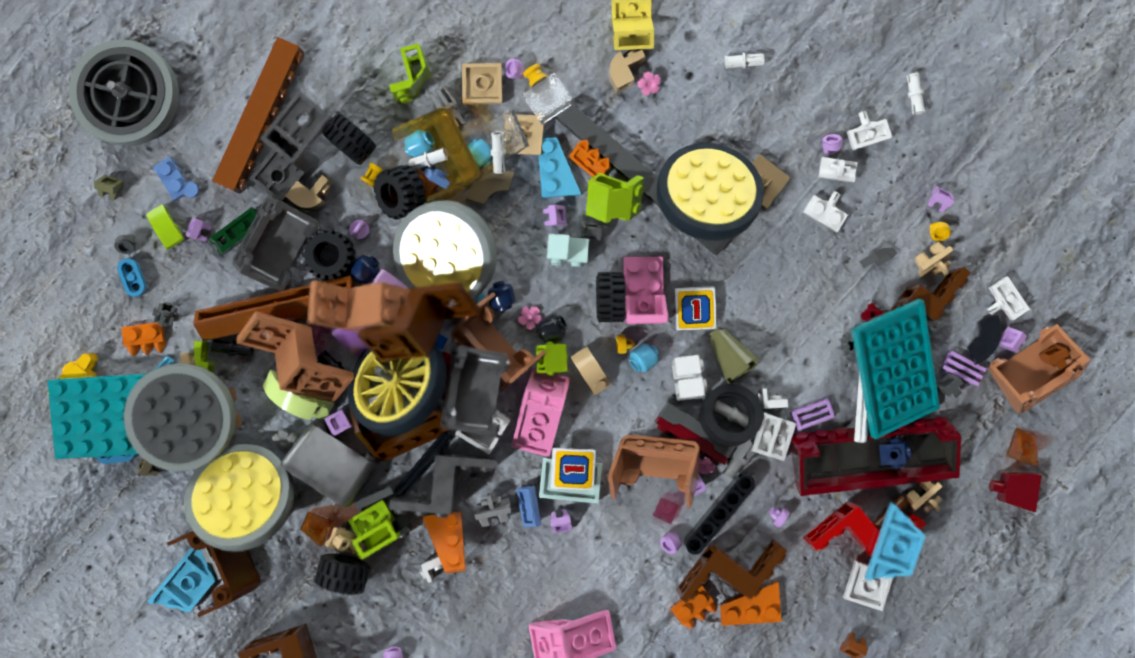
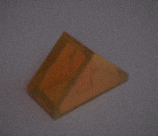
[1006,428,1039,466]
[300,511,336,546]

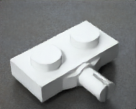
[847,111,892,151]
[803,191,848,232]
[987,276,1030,320]

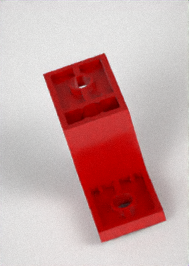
[803,500,927,558]

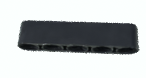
[684,473,755,555]

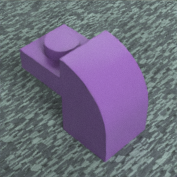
[329,327,368,358]

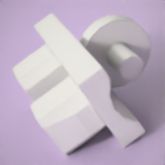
[818,157,858,183]

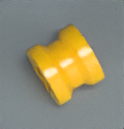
[523,63,548,88]

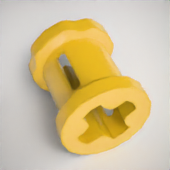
[360,162,384,188]

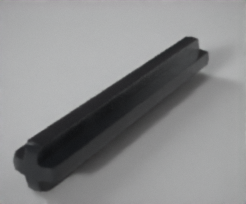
[394,432,451,496]

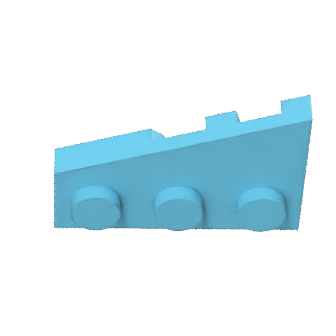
[539,137,581,199]

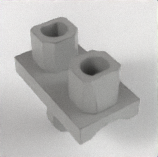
[474,492,511,527]

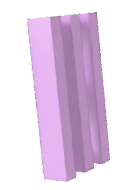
[941,351,987,386]
[791,398,836,431]

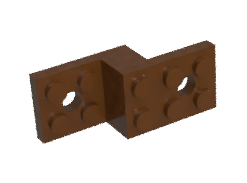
[889,267,971,321]

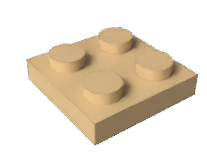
[462,63,502,105]

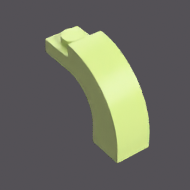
[263,370,334,420]

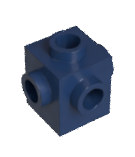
[879,438,912,468]

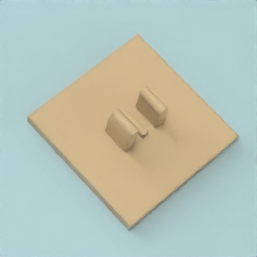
[504,114,545,155]
[752,154,790,209]

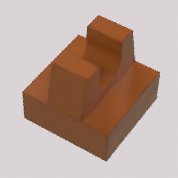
[1039,344,1069,370]
[839,632,868,658]

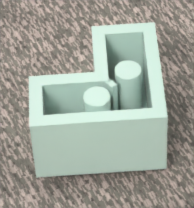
[547,234,589,267]

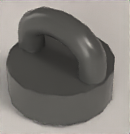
[114,234,136,254]

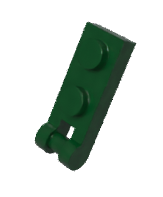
[208,207,257,256]

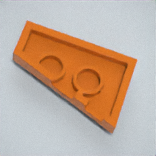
[422,511,466,574]
[720,581,782,626]

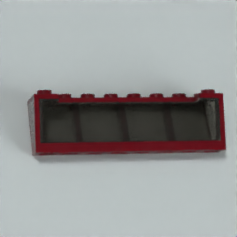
[790,416,962,496]

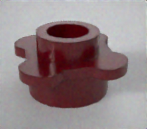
[860,303,885,322]

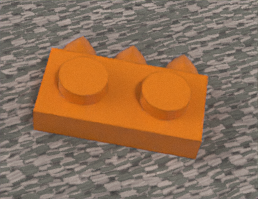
[569,140,611,177]
[121,322,166,357]
[670,584,716,629]

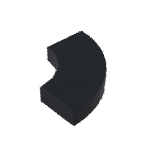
[967,315,1001,365]

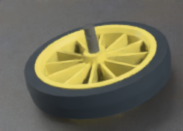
[348,344,447,436]

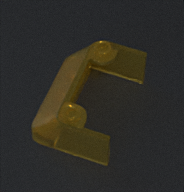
[392,108,479,203]

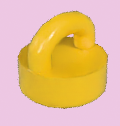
[929,222,951,242]
[616,334,635,354]

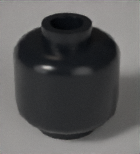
[537,314,568,342]

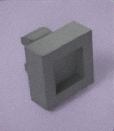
[936,372,963,398]

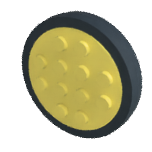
[657,143,764,241]

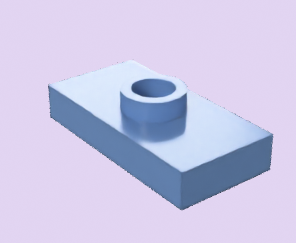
[516,486,542,527]

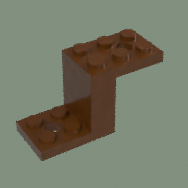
[358,281,481,362]
[676,539,787,603]
[238,623,359,658]

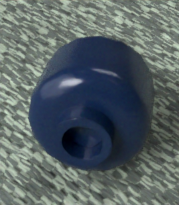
[350,255,380,284]
[488,281,516,311]

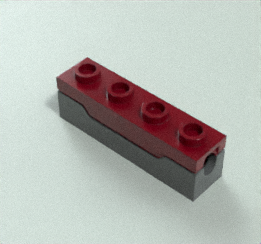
[654,402,736,465]

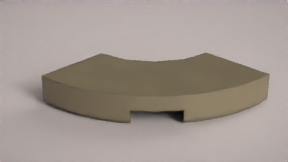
[466,170,515,205]

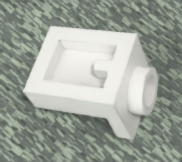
[757,388,788,409]
[420,555,443,583]

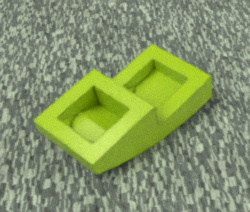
[146,204,185,250]
[194,341,215,374]

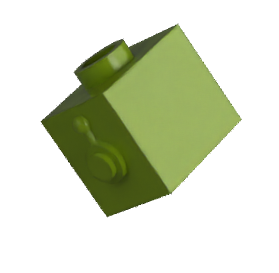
[536,342,568,376]

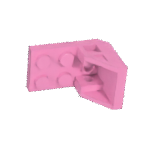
[623,257,668,324]
[511,368,570,457]
[528,610,617,658]

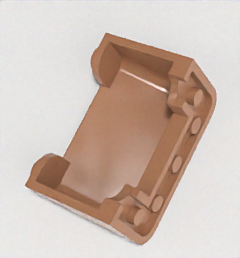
[989,324,1091,415]

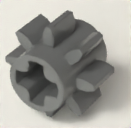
[152,302,179,327]
[838,333,856,357]

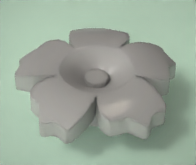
[272,429,297,450]

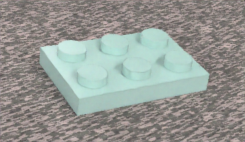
[539,457,602,504]

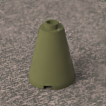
[709,328,761,384]

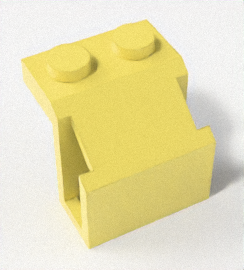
[611,0,654,50]

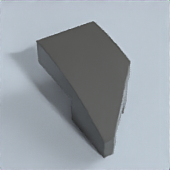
[859,248,897,268]

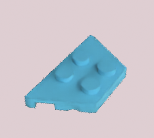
[864,503,925,580]
[147,547,218,612]

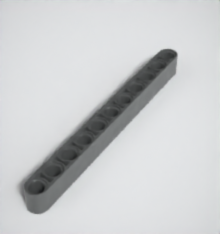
[554,101,730,255]

